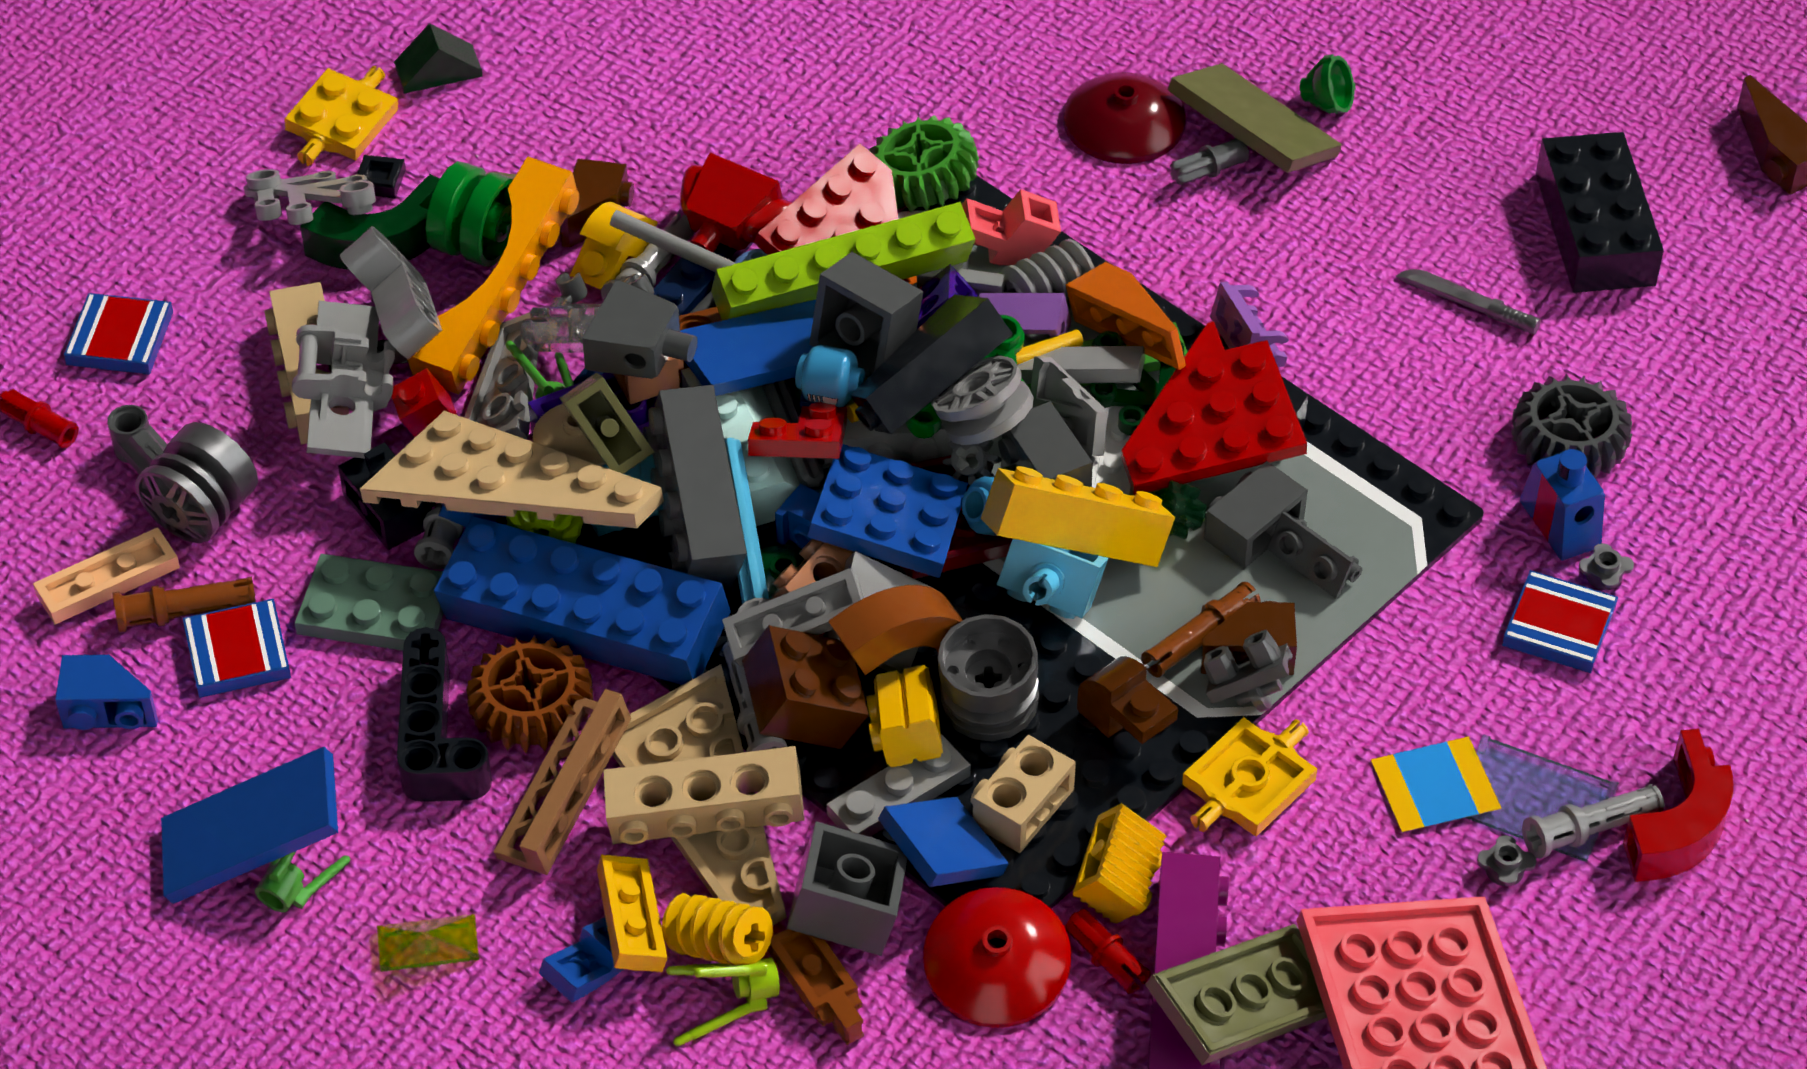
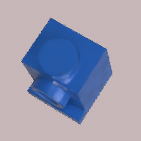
[775,483,821,549]

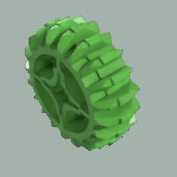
[869,115,979,212]

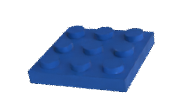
[807,444,968,578]

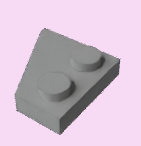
[1030,356,1108,456]

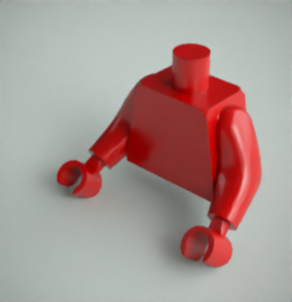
[680,152,792,253]

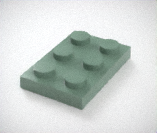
[295,554,444,650]

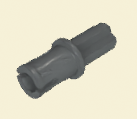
[1170,138,1249,185]

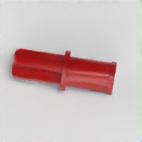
[0,389,79,448]
[1065,909,1151,994]

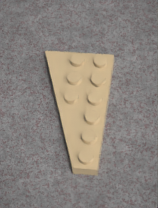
[360,411,664,528]
[612,664,787,925]

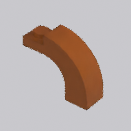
[828,585,963,675]

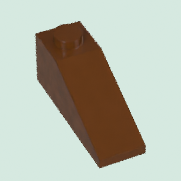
[1737,75,1807,195]

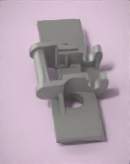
[292,301,395,458]

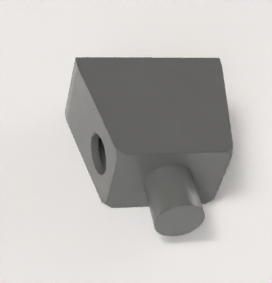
[582,280,698,379]

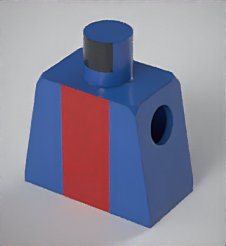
[1520,449,1605,561]

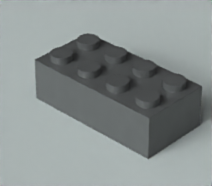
[643,385,747,589]

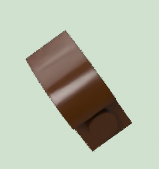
[1077,656,1178,744]

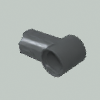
[107,405,167,474]

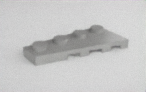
[464,312,542,439]

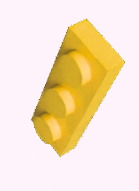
[597,854,668,972]

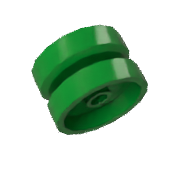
[425,161,514,267]

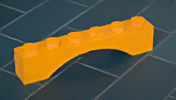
[407,156,579,395]

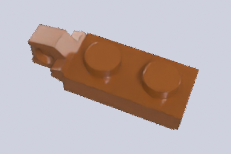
[768,929,864,1045]

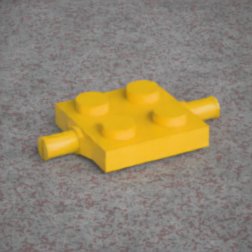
[284,66,398,166]
[1182,717,1318,837]

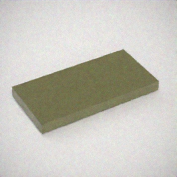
[1168,63,1342,173]
[1145,924,1327,1065]

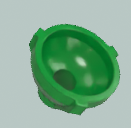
[1299,54,1356,114]

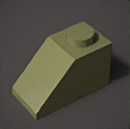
[559,373,654,474]

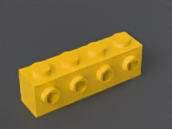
[981,466,1175,567]

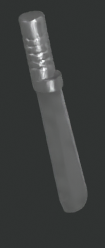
[1396,269,1541,334]

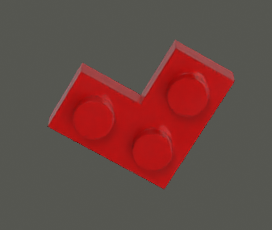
[748,402,847,459]

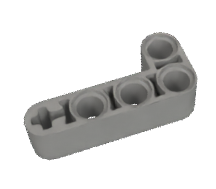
[340,226,442,359]

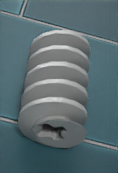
[1000,239,1095,299]

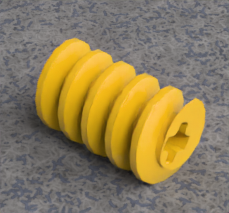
[662,893,773,965]

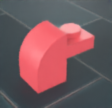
[962,189,1061,266]

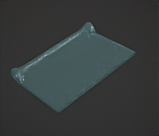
[1465,734,1619,862]

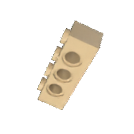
[603,746,805,845]

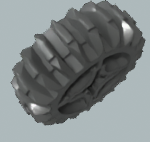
[1511,374,1632,479]

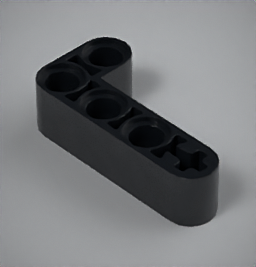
[397,627,492,802]

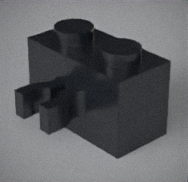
[338,442,436,550]

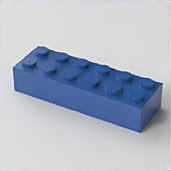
[434,516,731,685]

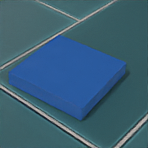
[878,797,1009,887]

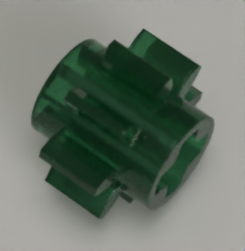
[1155,480,1207,539]

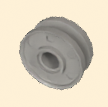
[931,356,1034,445]

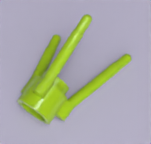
[666,957,780,1047]

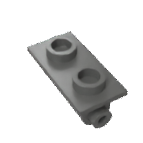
[1267,512,1363,599]

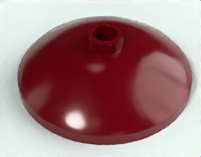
[1063,72,1186,164]

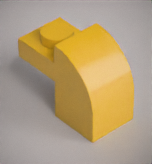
[570,202,658,290]

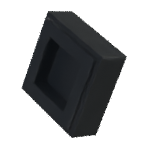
[357,155,406,199]

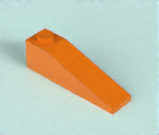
[1065,262,1186,370]

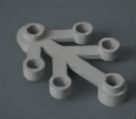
[244,169,376,225]

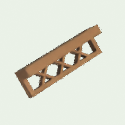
[494,689,631,875]

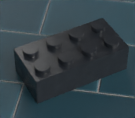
[1536,132,1664,293]

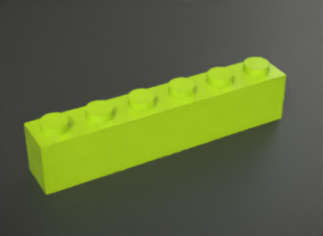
[711,202,976,321]

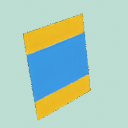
[1371,736,1502,832]

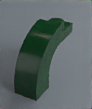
[300,174,440,270]

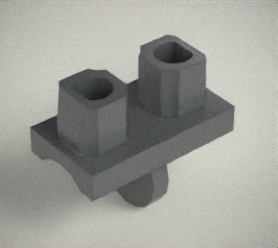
[1203,630,1293,712]

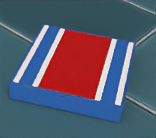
[64,293,174,375]
[1502,570,1618,673]
[183,599,291,698]

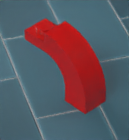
[1623,728,1734,882]

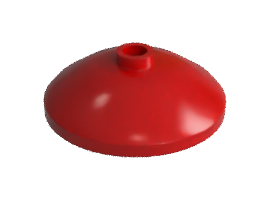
[923,887,1071,1028]

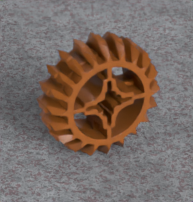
[466,635,594,753]

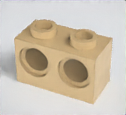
[970,735,1076,853]

